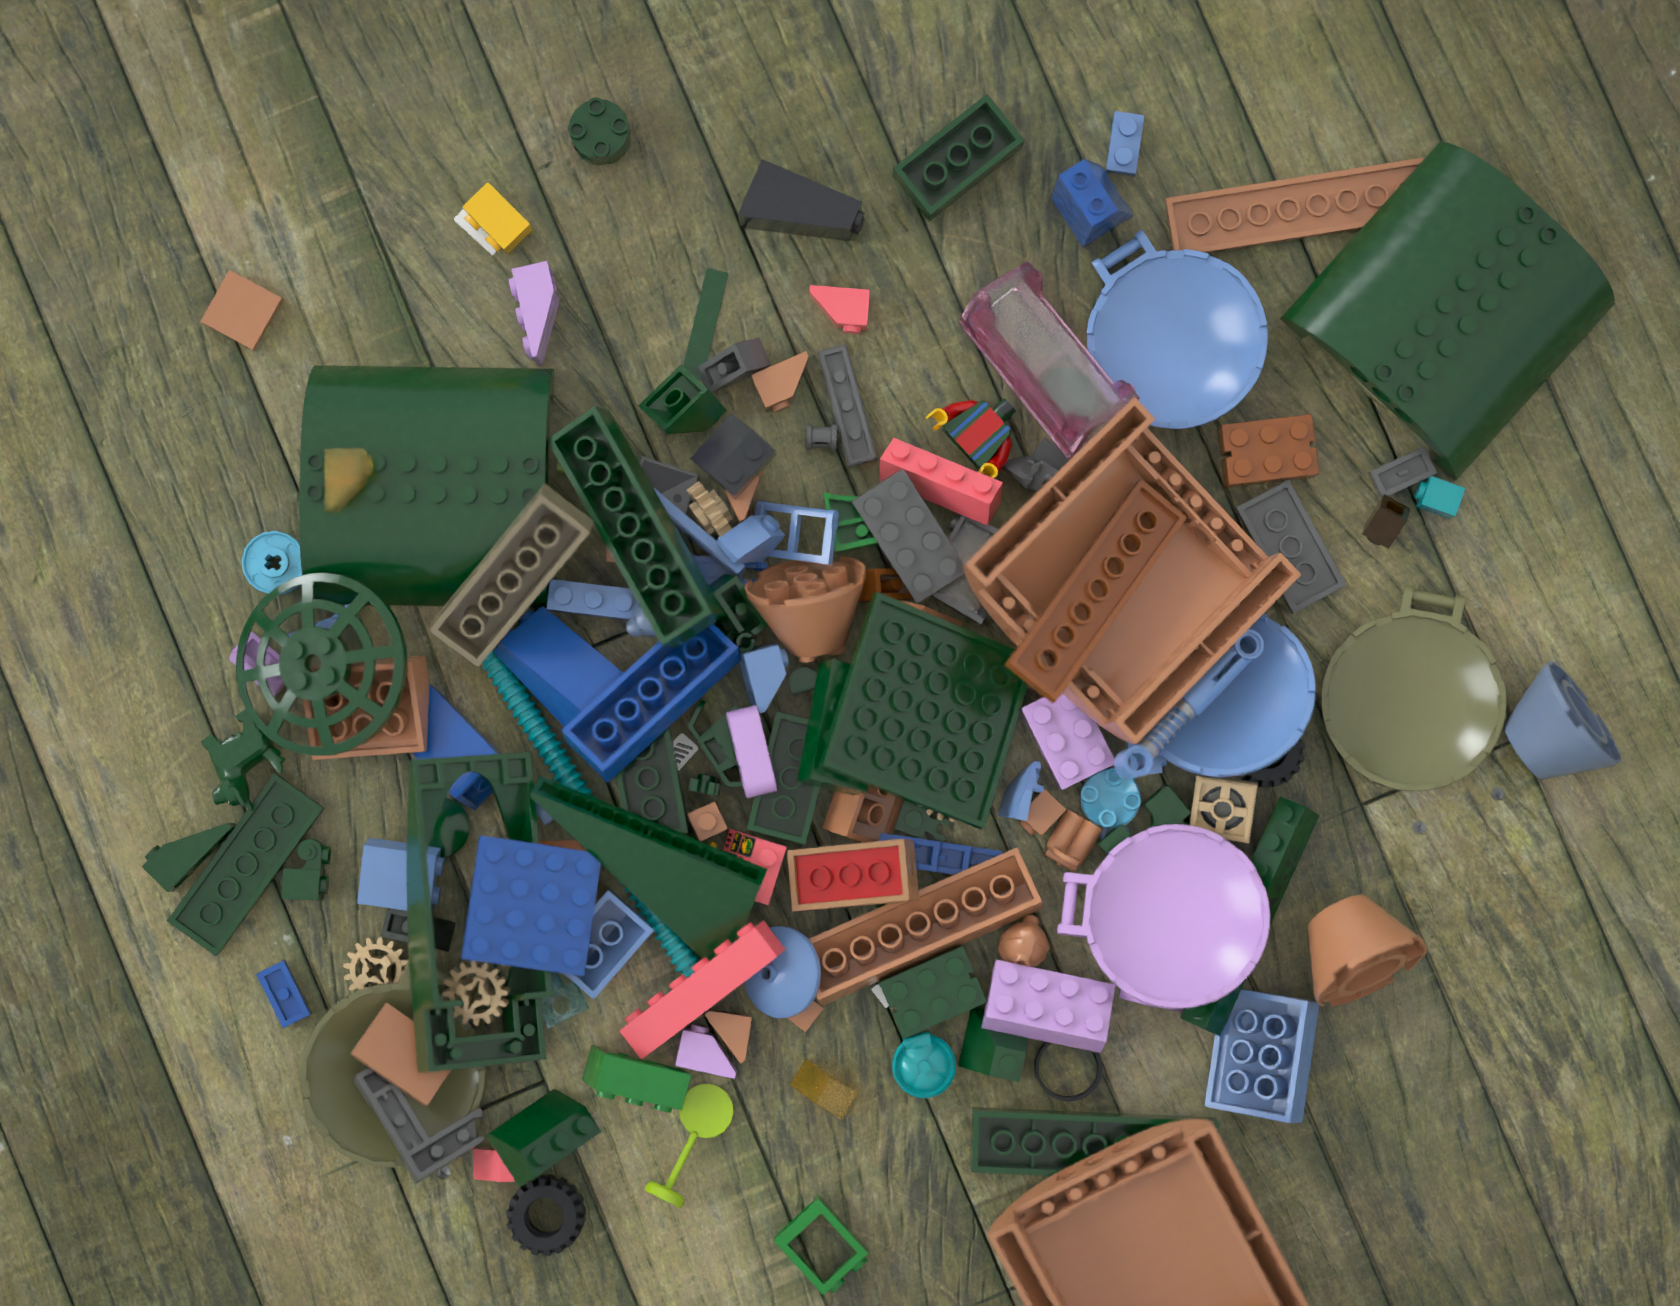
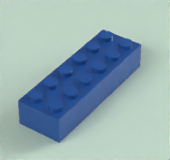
[561,624,741,783]

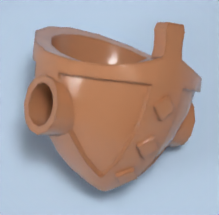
[998,915,1050,967]

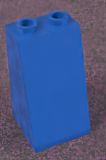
[1051,159,1133,248]
[494,606,623,727]
[412,684,503,811]

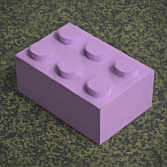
[1020,694,1115,790]

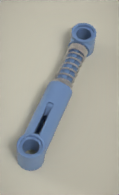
[1114,629,1264,780]

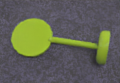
[643,1083,734,1209]

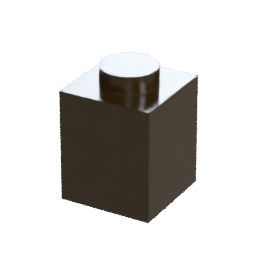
[1362,494,1410,549]

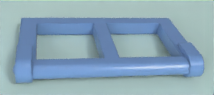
[755,500,839,565]

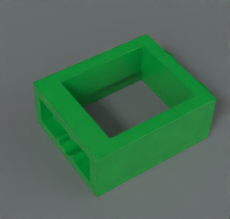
[773,1195,868,1295]

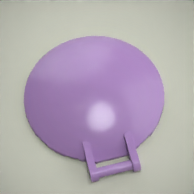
[1057,824,1270,1009]

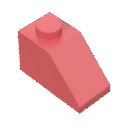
[809,285,870,334]
[473,1147,532,1182]

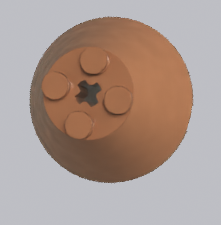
[745,556,866,663]

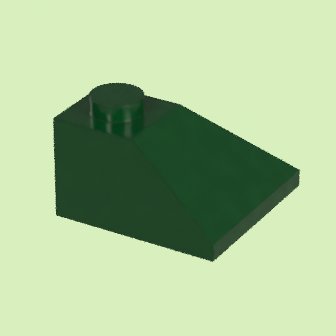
[638,365,727,434]
[958,1008,1028,1082]

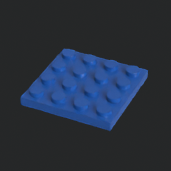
[461,835,601,976]

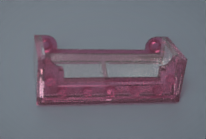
[958,261,1140,459]

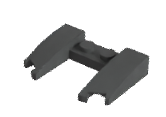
[353,1067,485,1184]

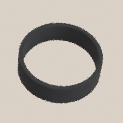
[1034,1042,1102,1102]

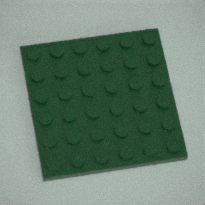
[819,592,1028,829]

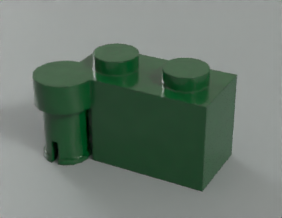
[709,574,768,652]

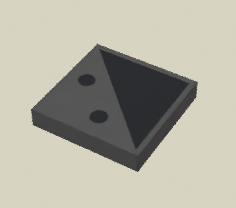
[640,456,699,532]

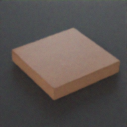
[200,270,284,351]

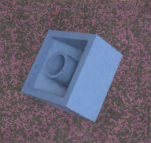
[739,643,789,713]

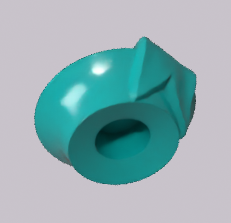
[892,1031,956,1098]

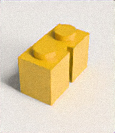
[462,182,533,255]

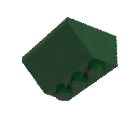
[486,1089,601,1187]

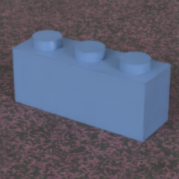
[547,579,639,621]

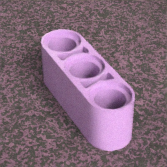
[726,705,777,798]

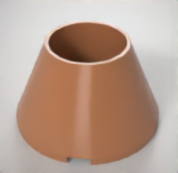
[1307,895,1428,1007]

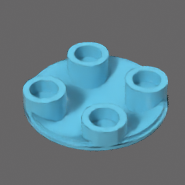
[1080,768,1141,829]

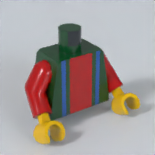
[926,399,1016,479]

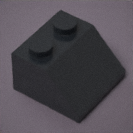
[690,414,776,500]

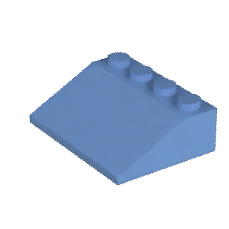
[1204,989,1319,1123]

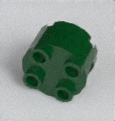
[568,97,631,165]

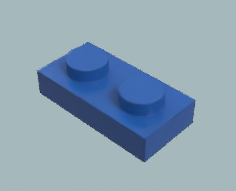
[256,960,312,1028]

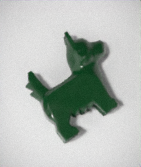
[201,709,285,812]

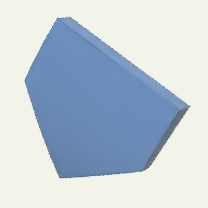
[998,761,1044,821]

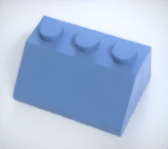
[565,888,654,1000]

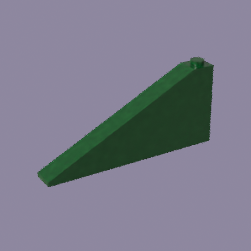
[530,776,768,961]

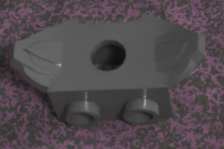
[1003,437,1074,492]

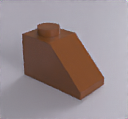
[858,569,914,603]

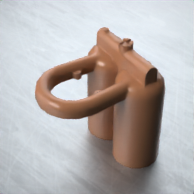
[1044,808,1103,872]

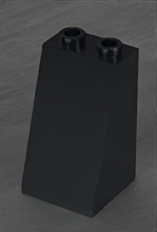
[738,159,865,241]

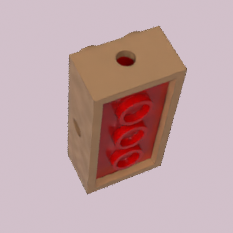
[787,839,919,912]

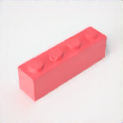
[879,438,1003,526]

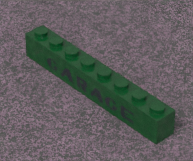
[1180,796,1320,1036]

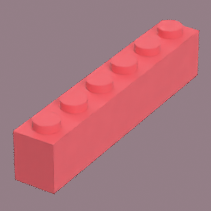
[619,920,786,1060]

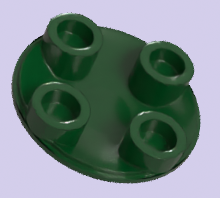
[429,798,470,858]

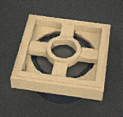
[1190,774,1258,843]

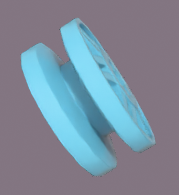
[241,531,302,595]

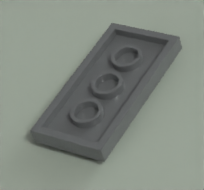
[852,468,965,604]
[1235,480,1346,614]

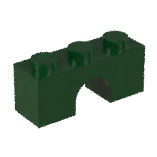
[1096,785,1191,856]

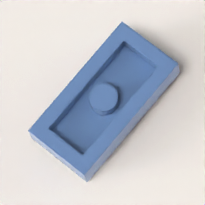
[1106,111,1144,176]

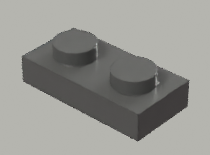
[1368,446,1437,499]

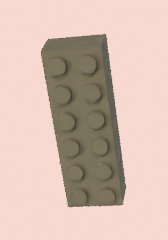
[429,484,593,667]

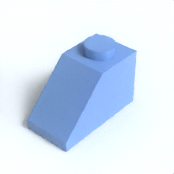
[715,515,786,564]

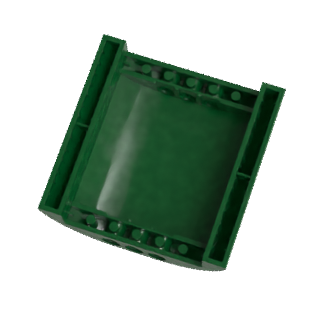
[1280,141,1615,481]
[299,365,554,608]

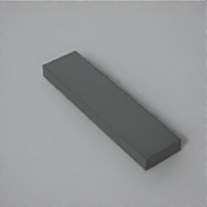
[817,344,877,468]

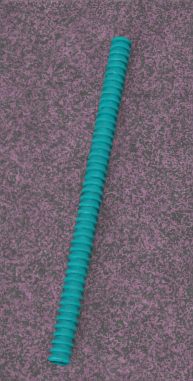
[482,646,699,978]

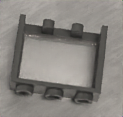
[930,514,999,627]

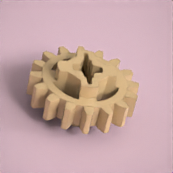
[687,481,733,538]
[343,936,408,991]
[442,960,510,1026]

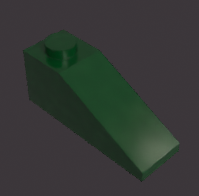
[142,823,236,892]

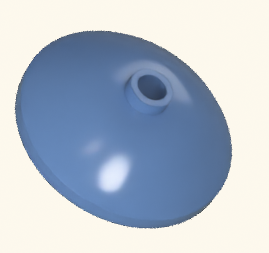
[743,926,821,1018]

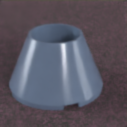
[1504,661,1621,780]

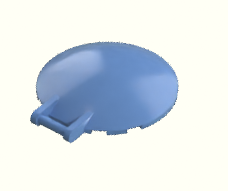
[1087,230,1268,429]
[1145,614,1315,777]

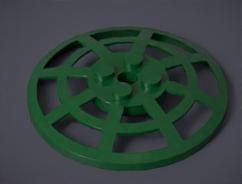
[236,573,408,756]

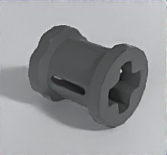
[806,423,837,451]

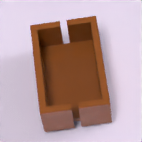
[1217,414,1319,488]

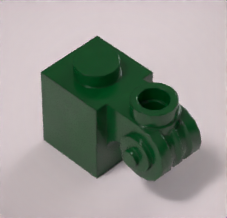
[281,839,331,901]

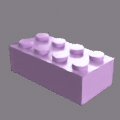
[981,960,1115,1053]

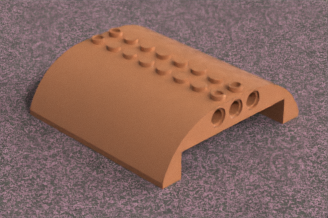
[963,397,1301,745]
[987,1119,1309,1306]

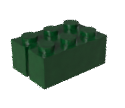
[879,945,987,1039]

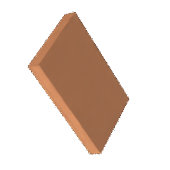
[350,1003,451,1106]

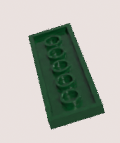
[167,773,325,956]

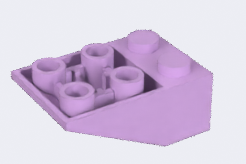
[508,261,560,366]

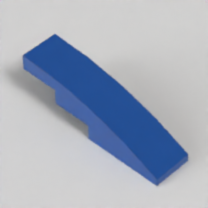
[880,833,1003,875]

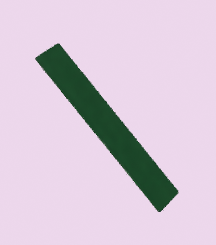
[683,268,728,381]

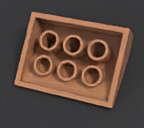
[303,655,430,760]

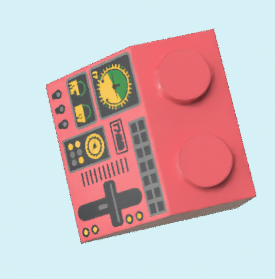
[723,829,787,905]

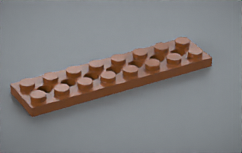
[1005,479,1187,703]

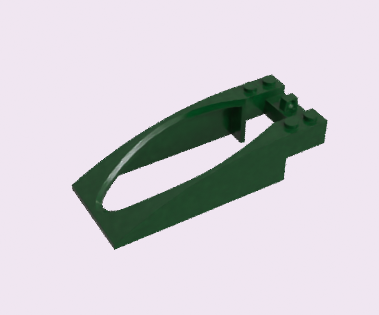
[407,752,553,1073]

